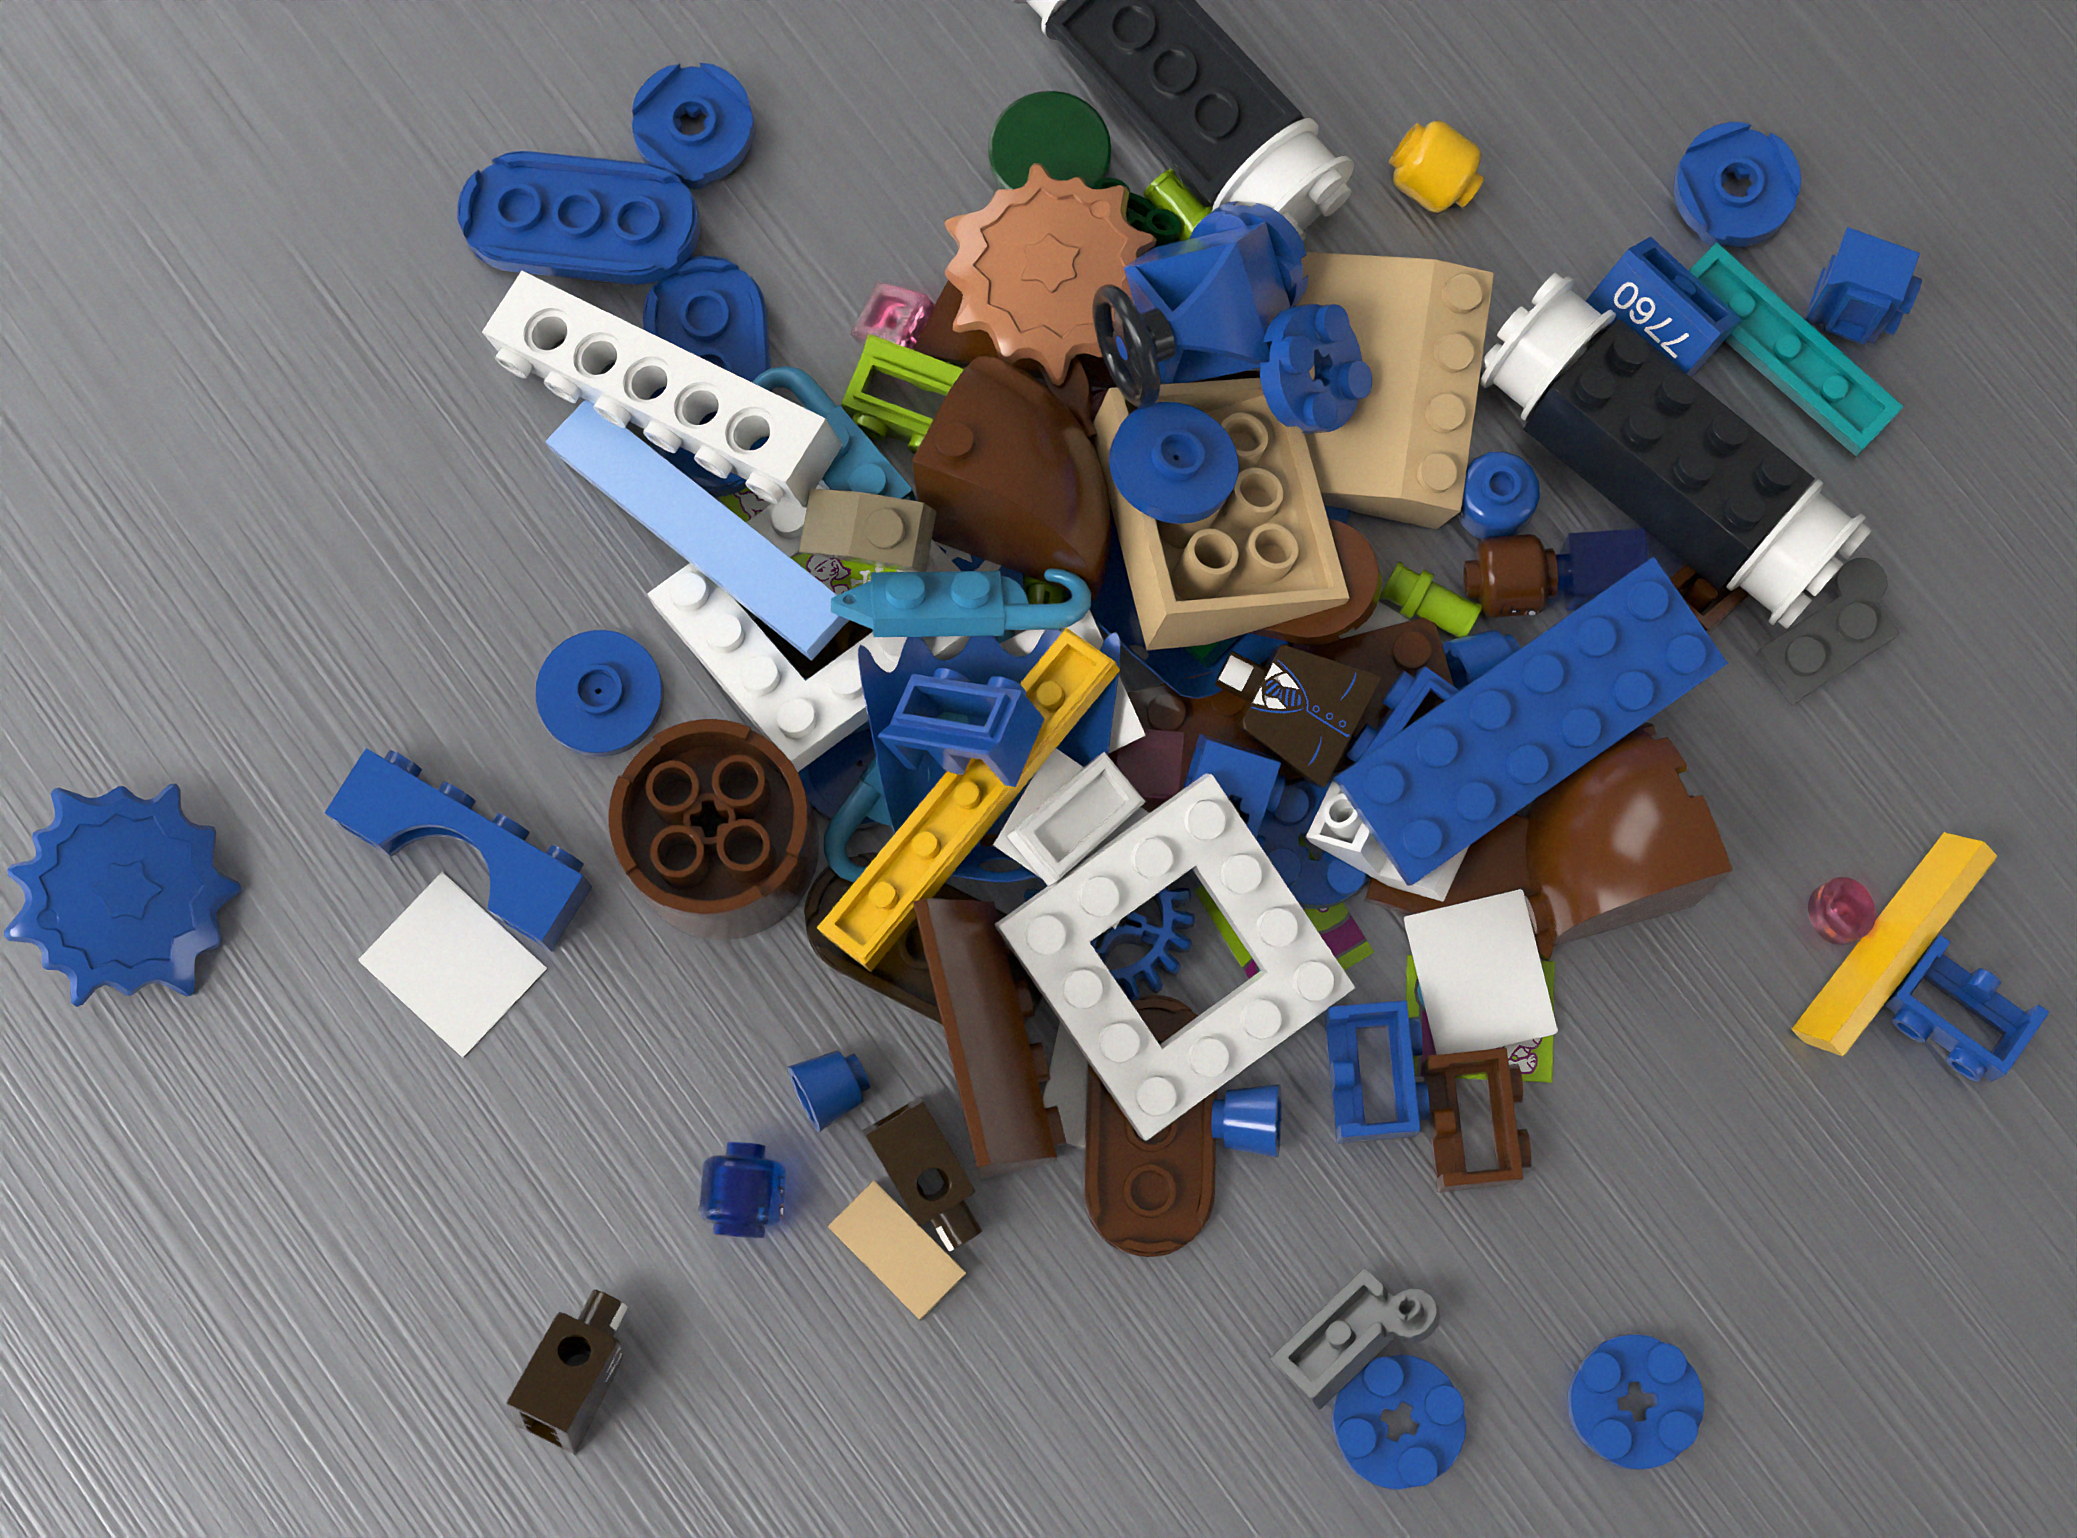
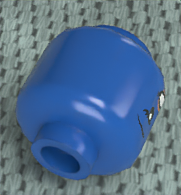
[1457,451,1540,539]

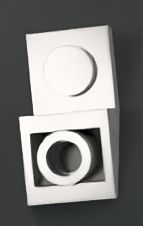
[1306,781,1469,902]

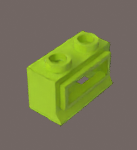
[841,334,964,454]

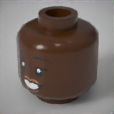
[1463,534,1558,618]

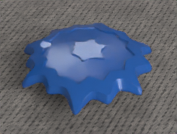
[4,784,242,1007]

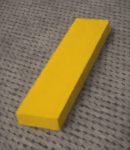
[1791,832,1997,1056]

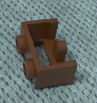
[1422,1048,1532,1193]

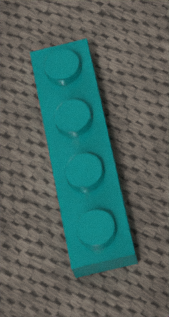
[1688,242,1904,457]

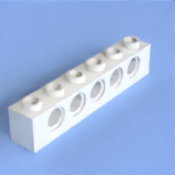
[482,271,843,508]

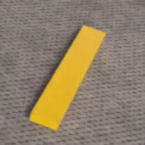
[817,627,1120,972]

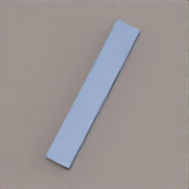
[545,400,849,661]

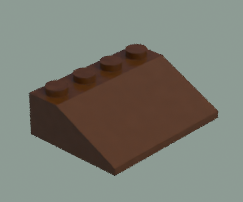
[913,898,1066,1180]

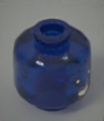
[698,1142,786,1238]

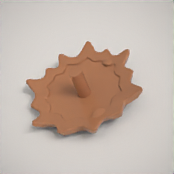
[944,163,1156,386]

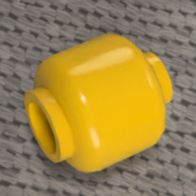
[1389,120,1484,213]

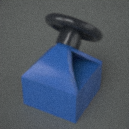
[1092,222,1290,409]

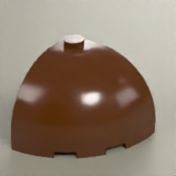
[912,354,1112,601]
[1524,722,1733,946]

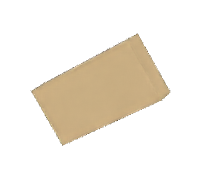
[827,1180,967,1321]

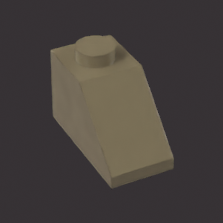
[799,489,937,572]

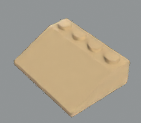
[1296,252,1494,530]
[1093,378,1349,650]

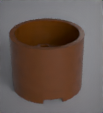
[609,719,819,940]

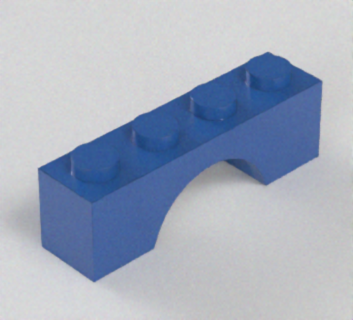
[324,748,592,952]

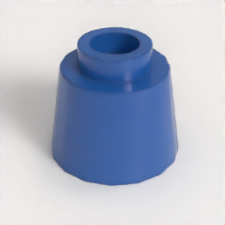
[1442,630,1520,690]
[787,1050,871,1132]
[1212,1084,1282,1158]

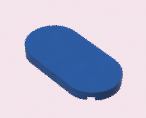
[457,151,701,285]
[643,256,773,498]

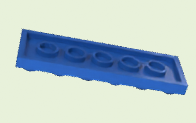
[1333,557,1728,886]

